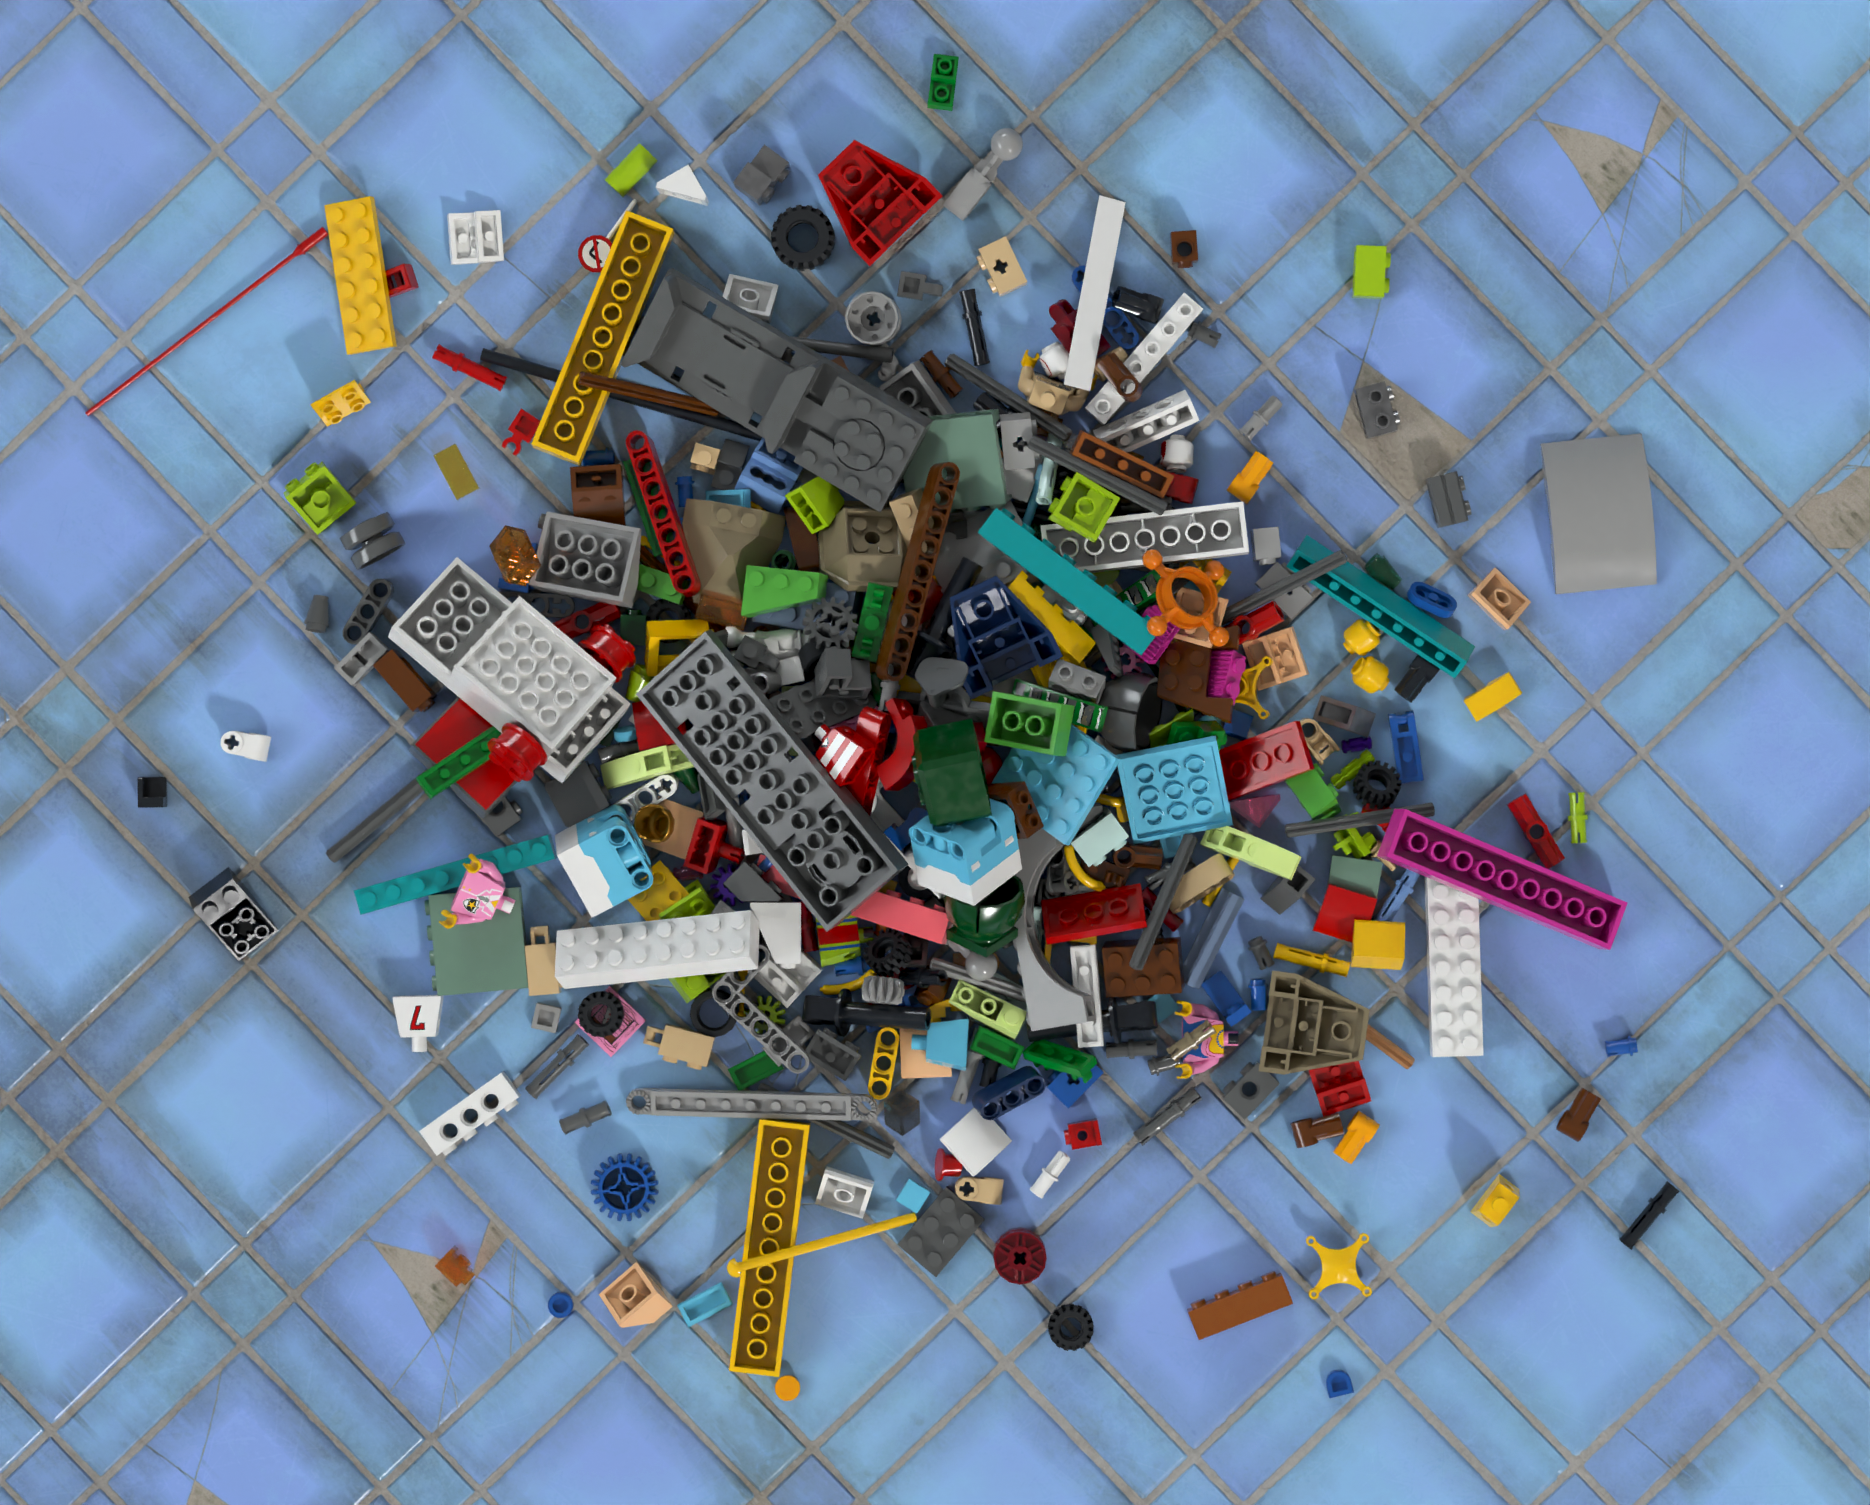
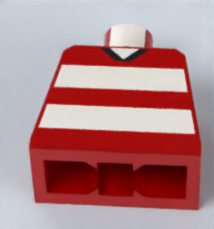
[815,724,877,786]

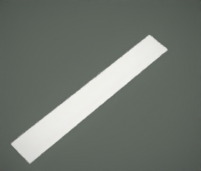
[1064,195,1126,391]

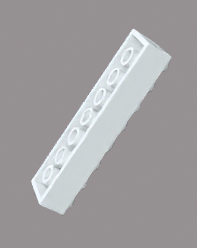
[1041,501,1249,573]
[1424,876,1483,1057]
[555,910,759,989]

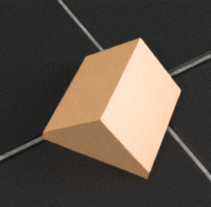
[1467,568,1531,630]

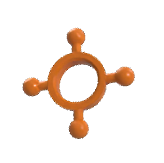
[1142,549,1229,647]

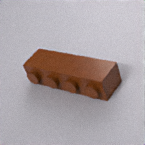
[1069,430,1174,499]
[1187,1271,1293,1340]

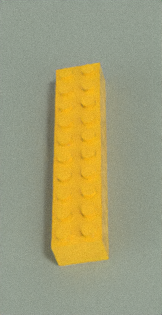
[531,210,674,466]
[729,1118,811,1377]

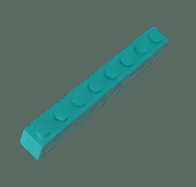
[978,507,1156,656]
[1286,535,1475,679]
[354,834,557,915]

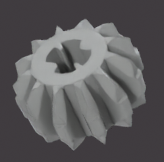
[861,976,905,1005]

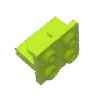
[659,879,716,920]

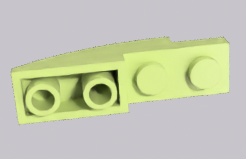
[600,744,694,790]
[1200,826,1301,880]

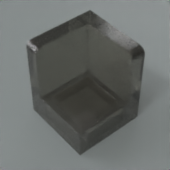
[884,1090,920,1136]

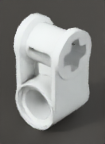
[220,731,271,762]

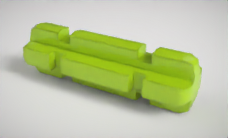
[1330,750,1375,790]

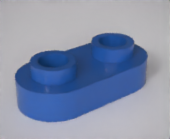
[1407,582,1457,618]

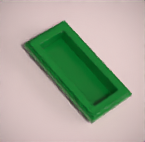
[969,1026,1025,1070]
[728,1051,784,1091]

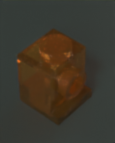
[435,1246,475,1287]

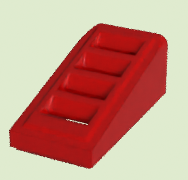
[385,263,419,298]

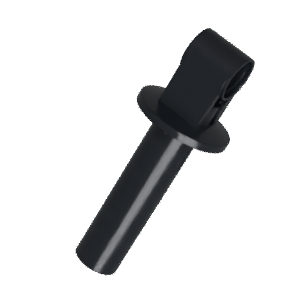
[905,557,983,680]
[801,988,931,1037]
[1026,997,1158,1044]

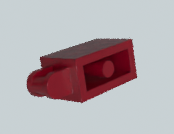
[1049,299,1111,359]

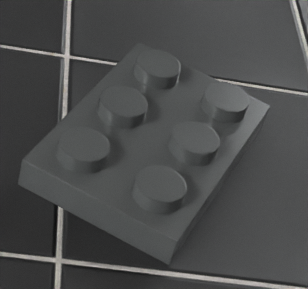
[897,1186,985,1277]

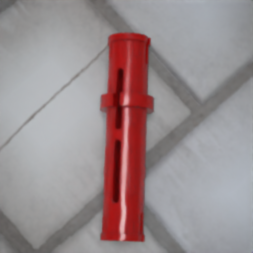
[432,344,507,392]

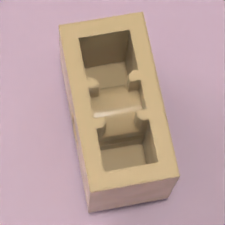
[976,236,1027,297]

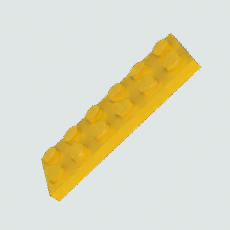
[324,196,397,355]

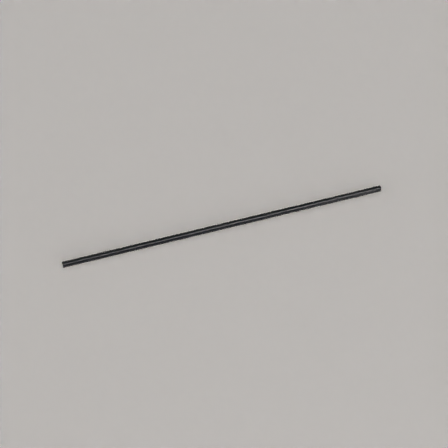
[480,348,1056,525]

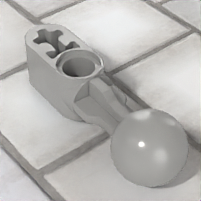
[943,128,1023,221]
[924,895,997,981]

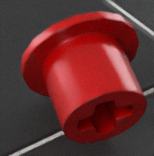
[935,1148,962,1181]

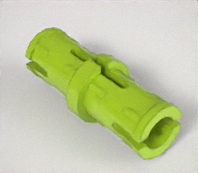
[1568,792,1588,843]

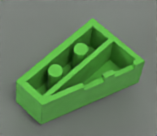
[741,565,828,618]
[1284,763,1342,820]

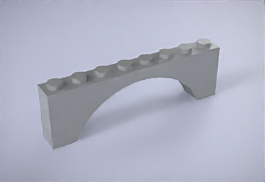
[1013,828,1096,1031]

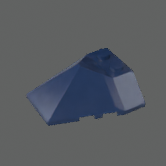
[950,575,1063,700]

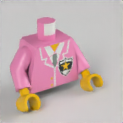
[439,854,515,929]

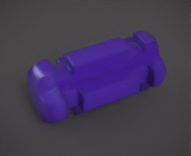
[1341,736,1372,754]

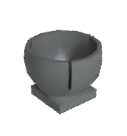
[1086,672,1163,753]

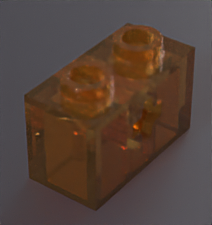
[489,525,541,586]

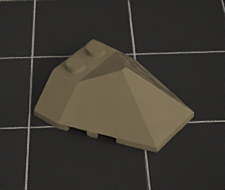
[682,498,786,611]
[1259,970,1370,1075]

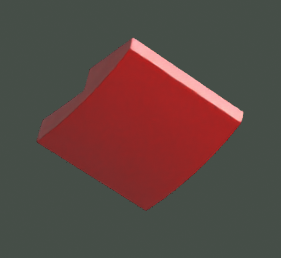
[632,701,688,752]
[1313,883,1378,943]
[1308,1061,1371,1117]

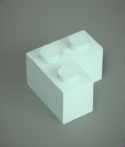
[1071,806,1129,867]

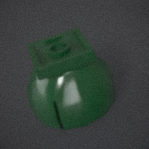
[943,875,1025,957]

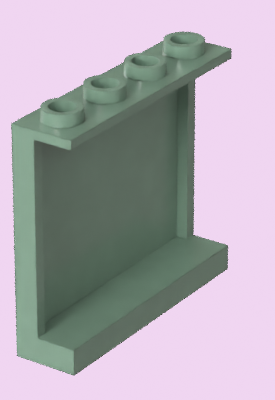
[903,409,1012,513]
[425,886,528,996]

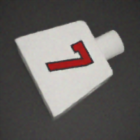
[393,995,444,1052]

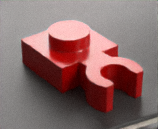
[502,408,540,456]

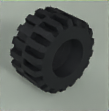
[771,205,835,271]

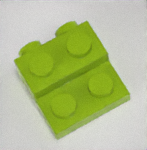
[283,461,356,535]
[1048,472,1120,543]

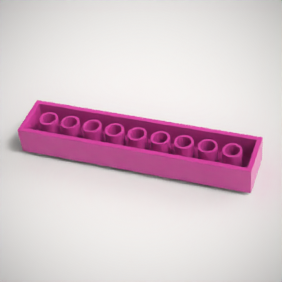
[1377,809,1627,950]

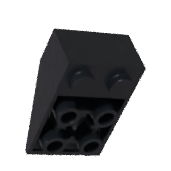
[189,867,278,961]

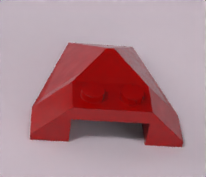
[818,140,943,267]

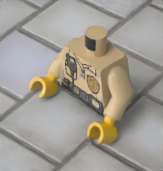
[1018,350,1097,415]

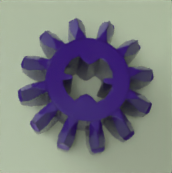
[710,863,744,906]

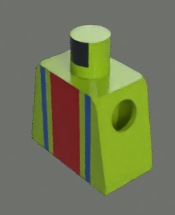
[816,915,874,967]

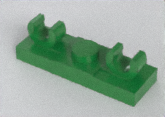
[851,582,894,662]
[1022,1040,1097,1083]

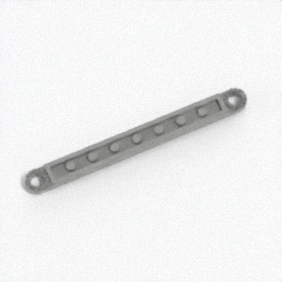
[626,1088,877,1121]

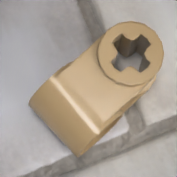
[1299,718,1340,765]
[954,1176,1004,1205]

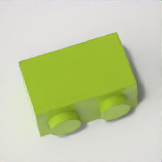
[1352,245,1391,299]

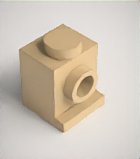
[690,443,721,475]

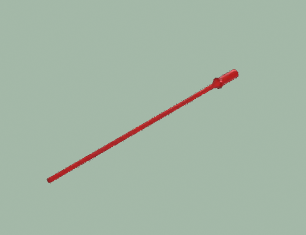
[85,227,329,416]

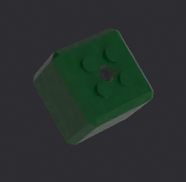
[911,718,992,827]

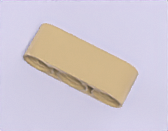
[1169,853,1235,914]

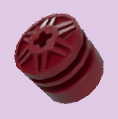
[993,1227,1047,1285]

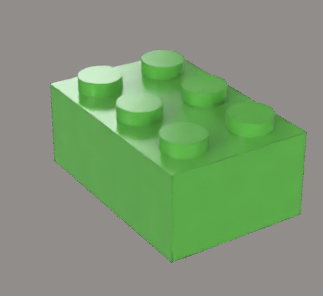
[984,691,1075,756]

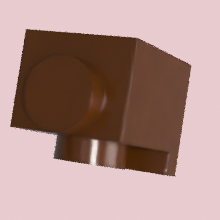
[913,965,953,1006]

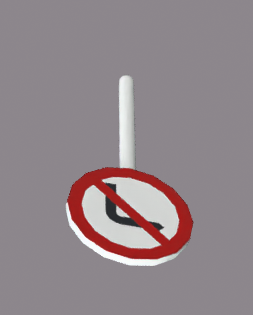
[578,199,637,273]

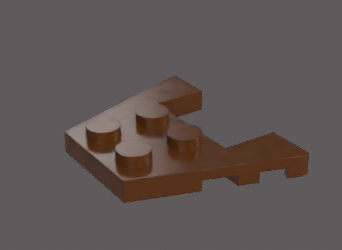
[1157,625,1240,723]

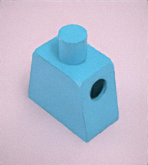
[911,1019,969,1071]

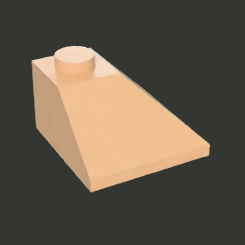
[598,1262,673,1328]

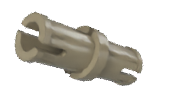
[1166,1019,1217,1062]

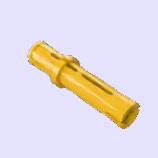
[1273,942,1351,978]

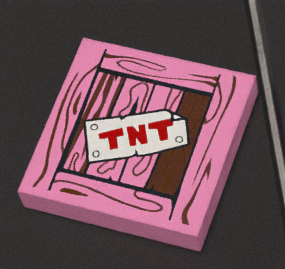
[575,986,646,1057]

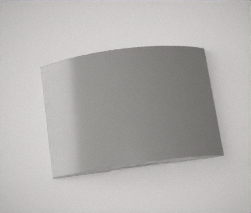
[1540,433,1657,594]

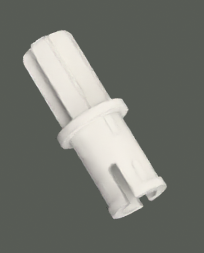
[1030,1151,1070,1198]

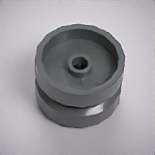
[340,512,406,570]

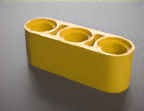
[868,1027,900,1100]

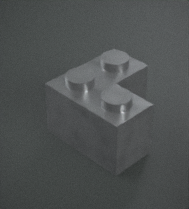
[733,145,790,206]

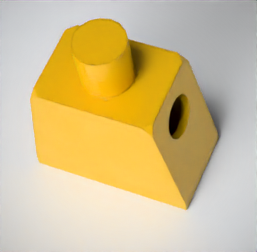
[1470,1174,1520,1227]

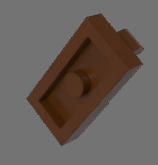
[1080,858,1130,889]

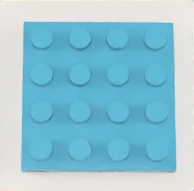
[991,724,1121,845]
[1116,735,1233,844]

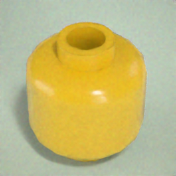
[1343,619,1381,656]
[1351,656,1390,693]

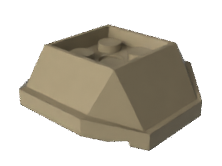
[818,501,920,592]

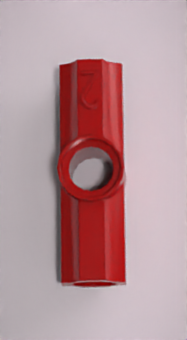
[1224,601,1284,645]
[552,602,622,639]
[1507,793,1565,869]

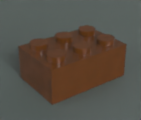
[1102,937,1185,997]

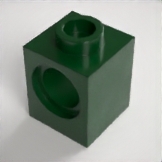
[620,610,647,646]

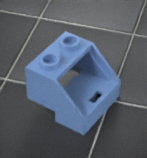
[734,437,804,514]

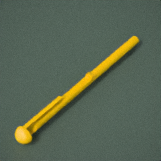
[727,1212,917,1278]

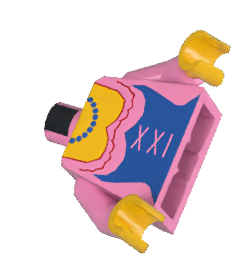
[1175,1000,1239,1079]

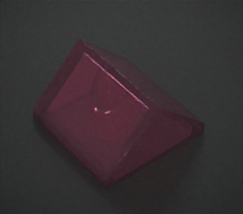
[1229,794,1281,828]

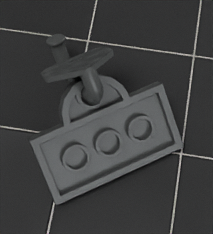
[896,625,999,747]

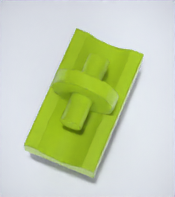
[1332,812,1377,859]

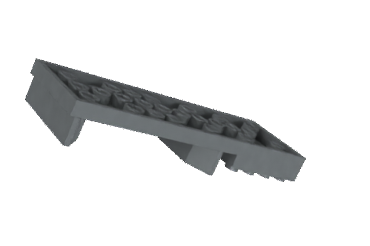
[621,268,933,512]
[636,629,909,931]

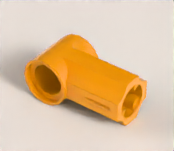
[1226,451,1273,505]
[1333,1110,1380,1164]

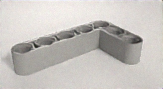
[712,943,810,1074]

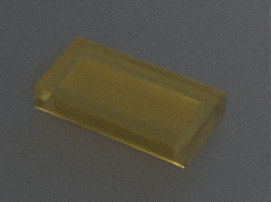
[433,444,480,500]

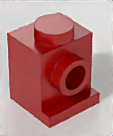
[1063,1118,1102,1150]

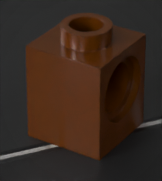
[1170,230,1198,268]

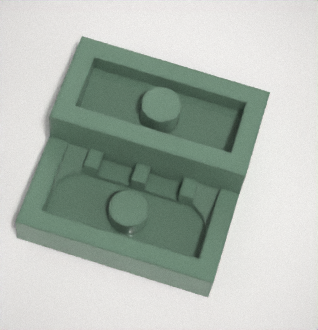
[1326,855,1383,913]

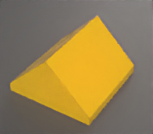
[1350,920,1405,970]

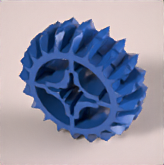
[591,1153,659,1221]

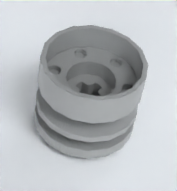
[845,291,902,346]

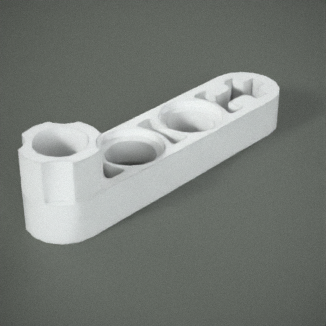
[612,772,679,821]

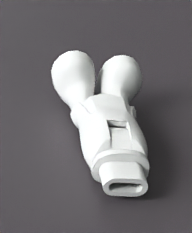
[725,626,809,668]

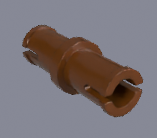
[919,350,963,399]

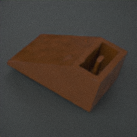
[570,464,626,526]

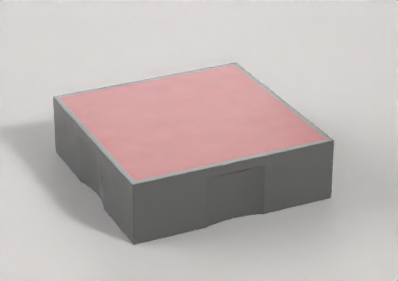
[409,697,517,819]

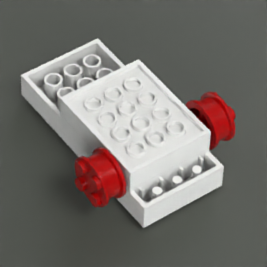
[388,557,636,784]

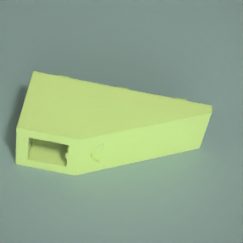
[949,979,1027,1040]

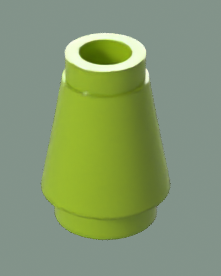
[625,663,654,702]

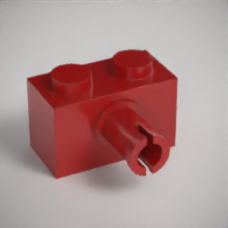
[684,816,745,874]

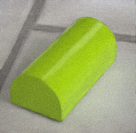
[605,143,658,197]

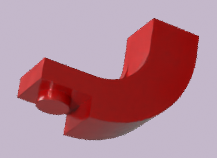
[875,698,928,791]

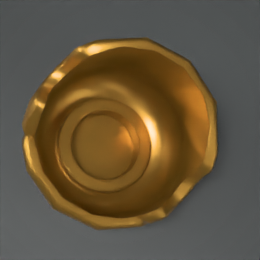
[634,804,675,843]

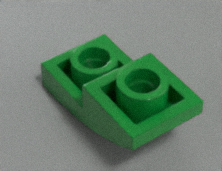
[927,54,959,111]

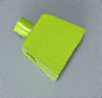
[785,476,844,534]

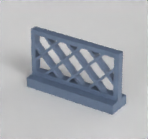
[1183,888,1245,989]

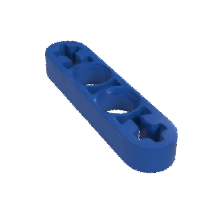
[1072,265,1139,350]

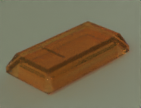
[695,594,747,631]

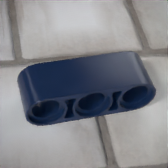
[972,1066,1046,1120]

